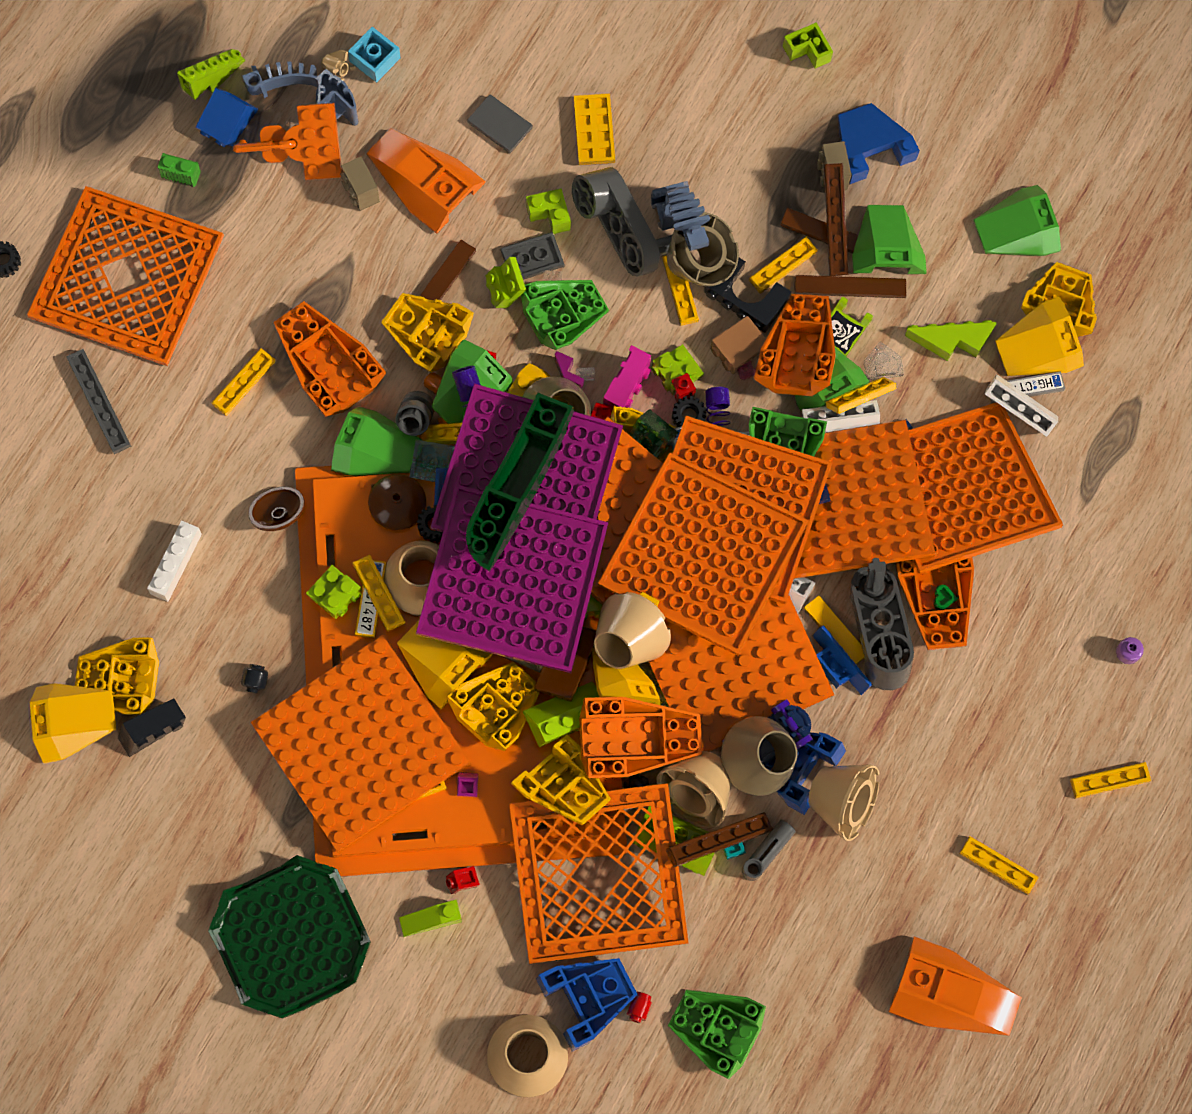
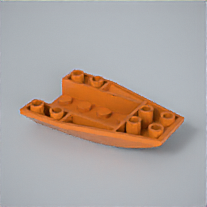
[366,128,485,234]
[754,294,836,396]
[274,301,386,417]
[895,557,974,650]
[579,697,702,779]
[888,936,1022,1036]

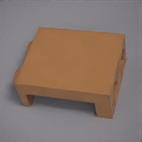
[710,316,766,374]

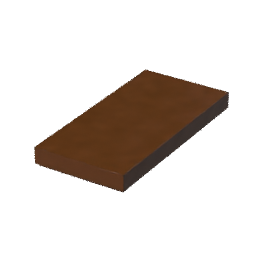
[534,627,596,702]

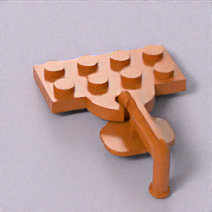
[233,103,342,180]

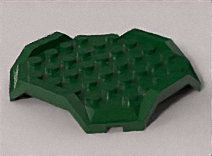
[208,855,371,1019]

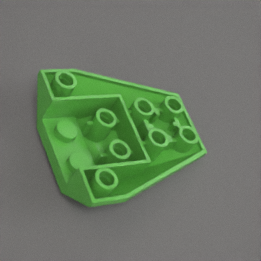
[974,185,1061,256]
[852,205,927,274]
[521,280,609,350]
[432,339,513,424]
[794,348,870,412]
[331,407,423,475]
[749,407,827,456]
[668,990,766,1079]

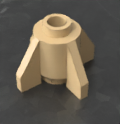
[321,50,355,80]

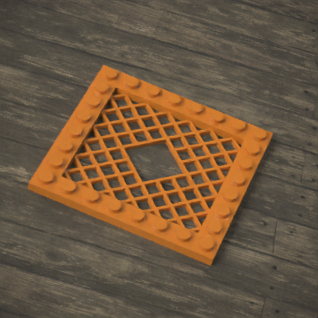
[27,186,224,366]
[509,783,689,964]

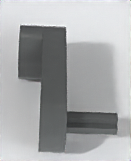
[572,167,672,277]
[850,558,914,690]

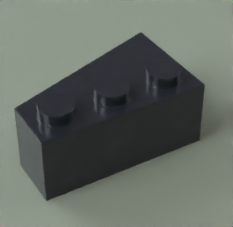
[118,698,186,757]

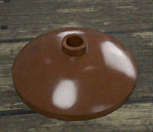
[368,474,426,530]
[249,487,305,531]

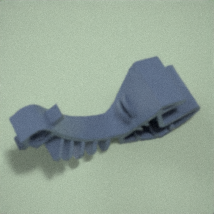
[242,62,359,126]
[651,181,710,251]

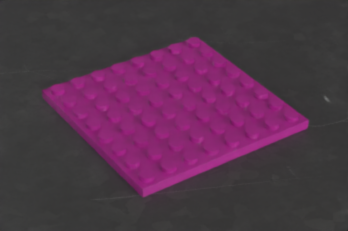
[431,384,623,532]
[416,485,608,673]

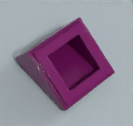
[457,772,478,797]

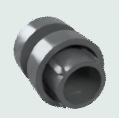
[395,391,435,436]

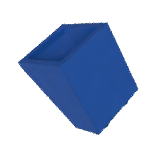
[196,88,258,147]

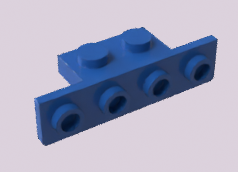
[812,626,872,695]

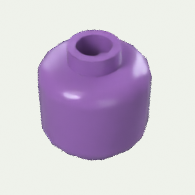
[1116,637,1144,664]

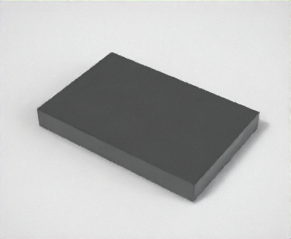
[467,94,533,153]
[500,232,565,280]

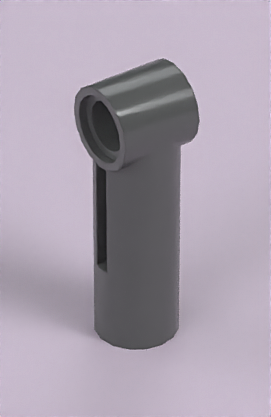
[742,819,796,881]

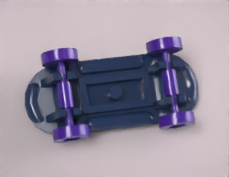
[722,699,813,766]

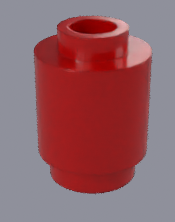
[627,992,652,1023]

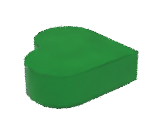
[933,585,958,610]

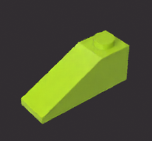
[399,899,462,937]

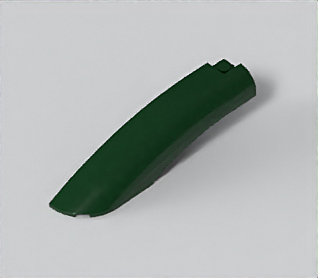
[466,393,574,572]

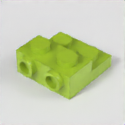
[485,257,526,308]
[651,344,704,395]
[306,565,362,619]

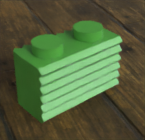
[158,153,201,187]

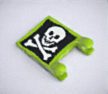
[831,297,873,357]

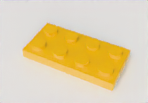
[574,94,615,165]

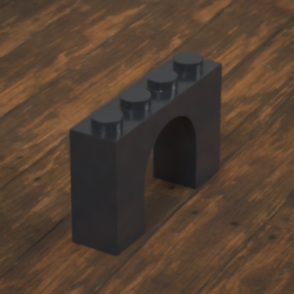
[704,257,792,332]

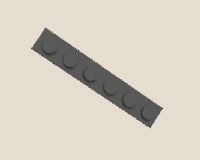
[66,349,132,455]

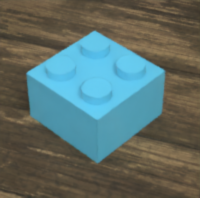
[348,27,401,83]

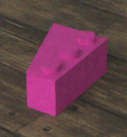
[603,345,651,408]

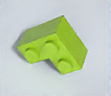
[782,22,833,69]
[526,188,571,234]

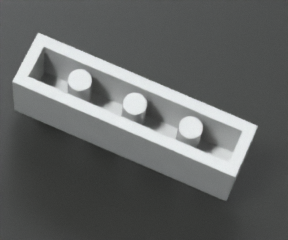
[985,374,1059,437]
[802,400,880,433]
[147,520,202,602]

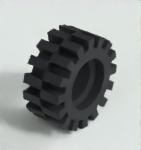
[0,241,21,278]
[672,396,706,427]
[417,505,443,543]

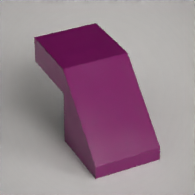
[555,351,584,389]

